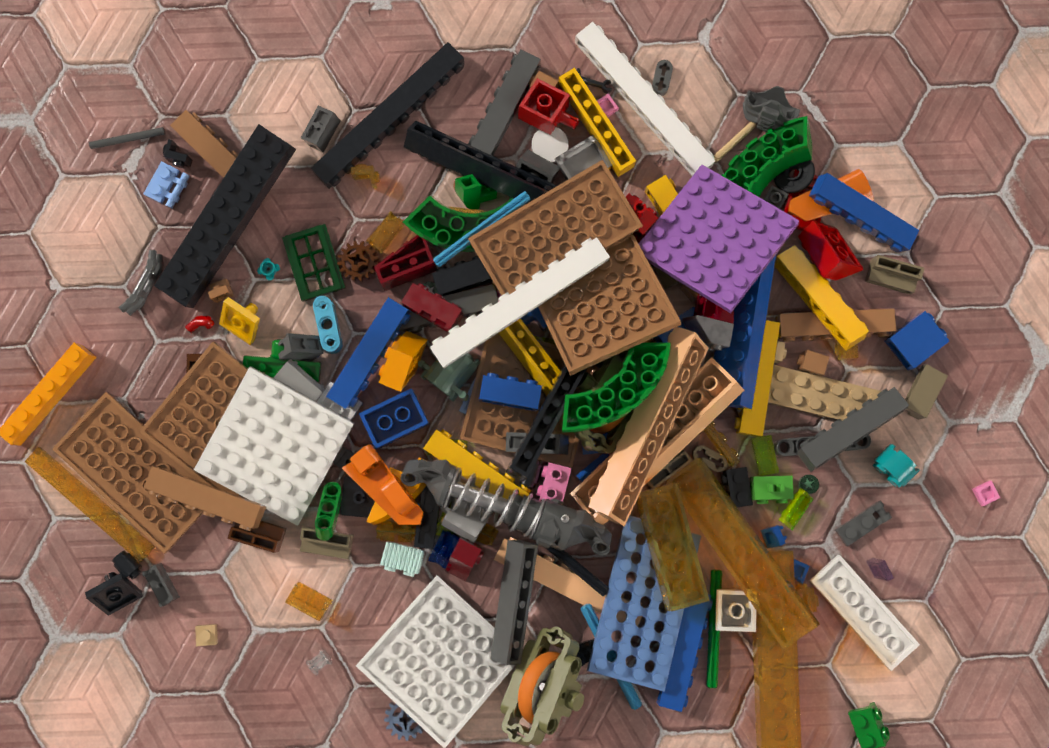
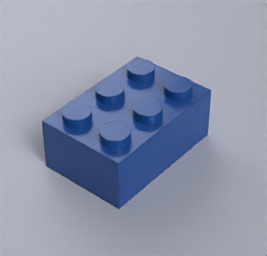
[479,373,542,411]
[359,388,430,449]

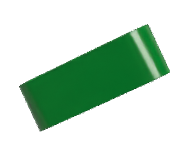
[315,482,342,541]

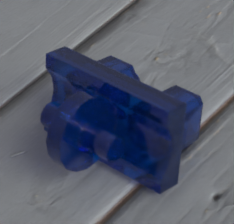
[428,530,460,569]

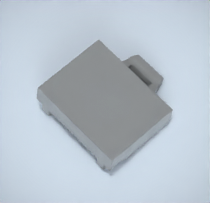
[554,134,612,180]
[273,359,325,402]
[440,496,494,543]

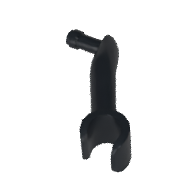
[576,68,613,94]

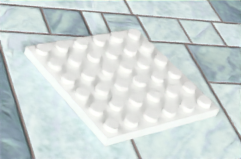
[194,367,354,526]
[356,576,515,748]

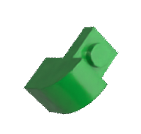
[455,174,497,210]

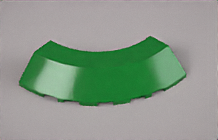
[721,116,812,197]
[403,195,521,252]
[562,342,671,433]

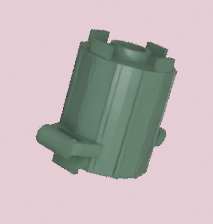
[418,353,480,402]

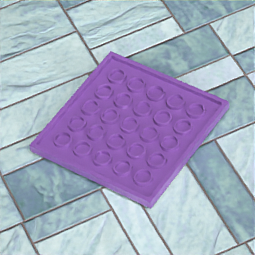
[639,165,799,313]

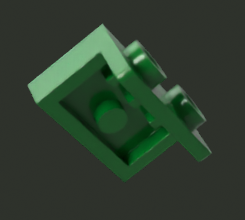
[848,702,890,748]

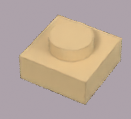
[774,341,787,363]
[195,624,218,646]

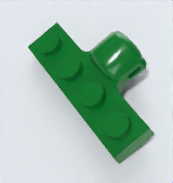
[243,339,321,382]

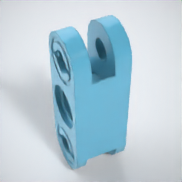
[313,296,343,354]

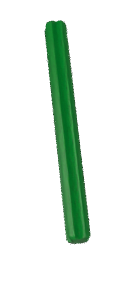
[706,569,722,688]

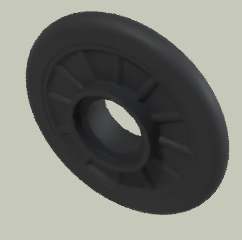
[774,160,815,193]

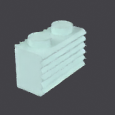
[380,541,425,577]

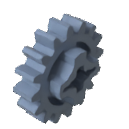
[384,702,423,741]

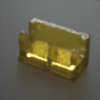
[366,211,404,254]
[285,582,333,621]

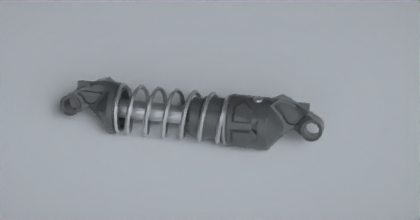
[401,459,612,556]

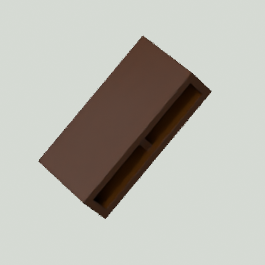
[227,521,287,553]

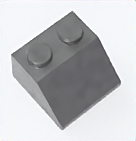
[682,315,734,352]

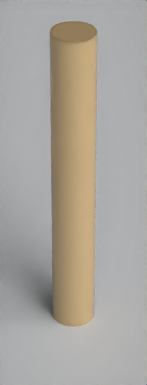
[714,122,757,163]

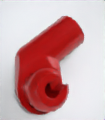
[185,315,214,334]

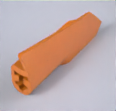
[788,169,874,222]
[342,444,424,525]

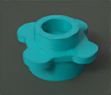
[257,258,280,280]

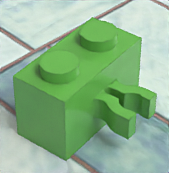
[750,476,794,504]

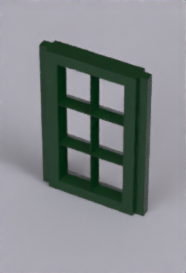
[282,224,346,302]

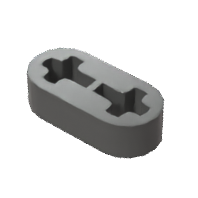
[652,60,673,96]

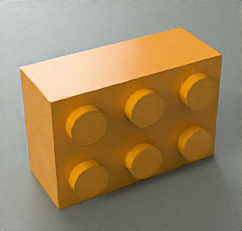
[378,331,428,392]

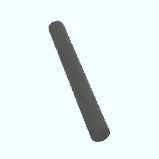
[89,127,165,149]

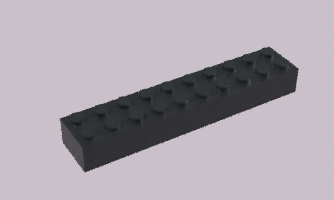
[154,124,296,308]

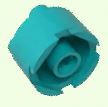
[872,444,920,488]

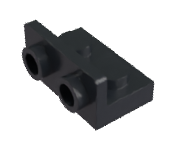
[721,467,753,509]

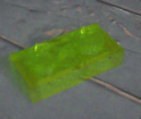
[751,435,779,476]
[779,488,813,531]

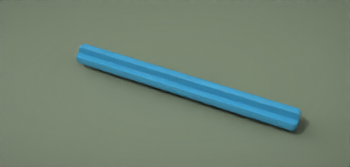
[433,191,530,267]
[581,604,642,710]

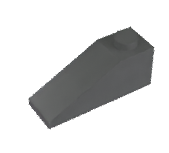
[505,432,569,455]

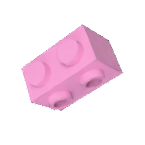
[536,463,571,502]

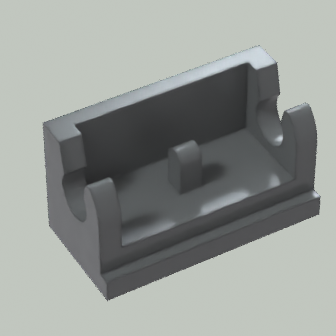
[301,105,341,153]
[278,333,323,361]
[142,563,180,607]

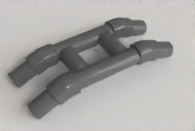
[119,250,163,316]

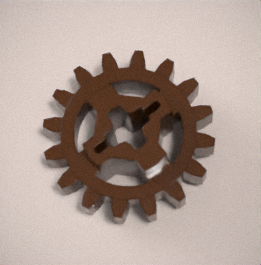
[337,240,379,282]

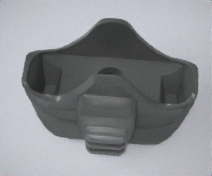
[743,86,800,132]

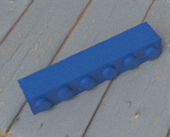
[809,173,919,253]
[326,297,411,409]
[657,588,713,712]

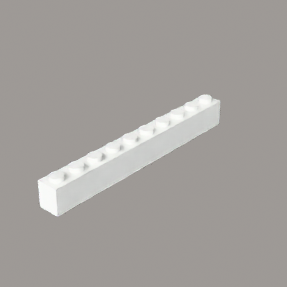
[575,22,715,176]
[430,237,610,368]

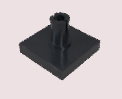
[340,476,375,518]
[85,572,143,616]

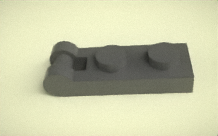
[835,500,892,546]

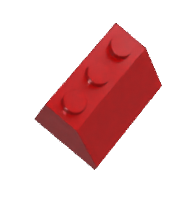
[798,220,864,281]

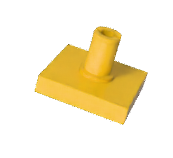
[219,297,260,345]

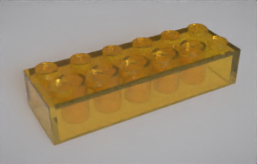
[636,483,710,611]

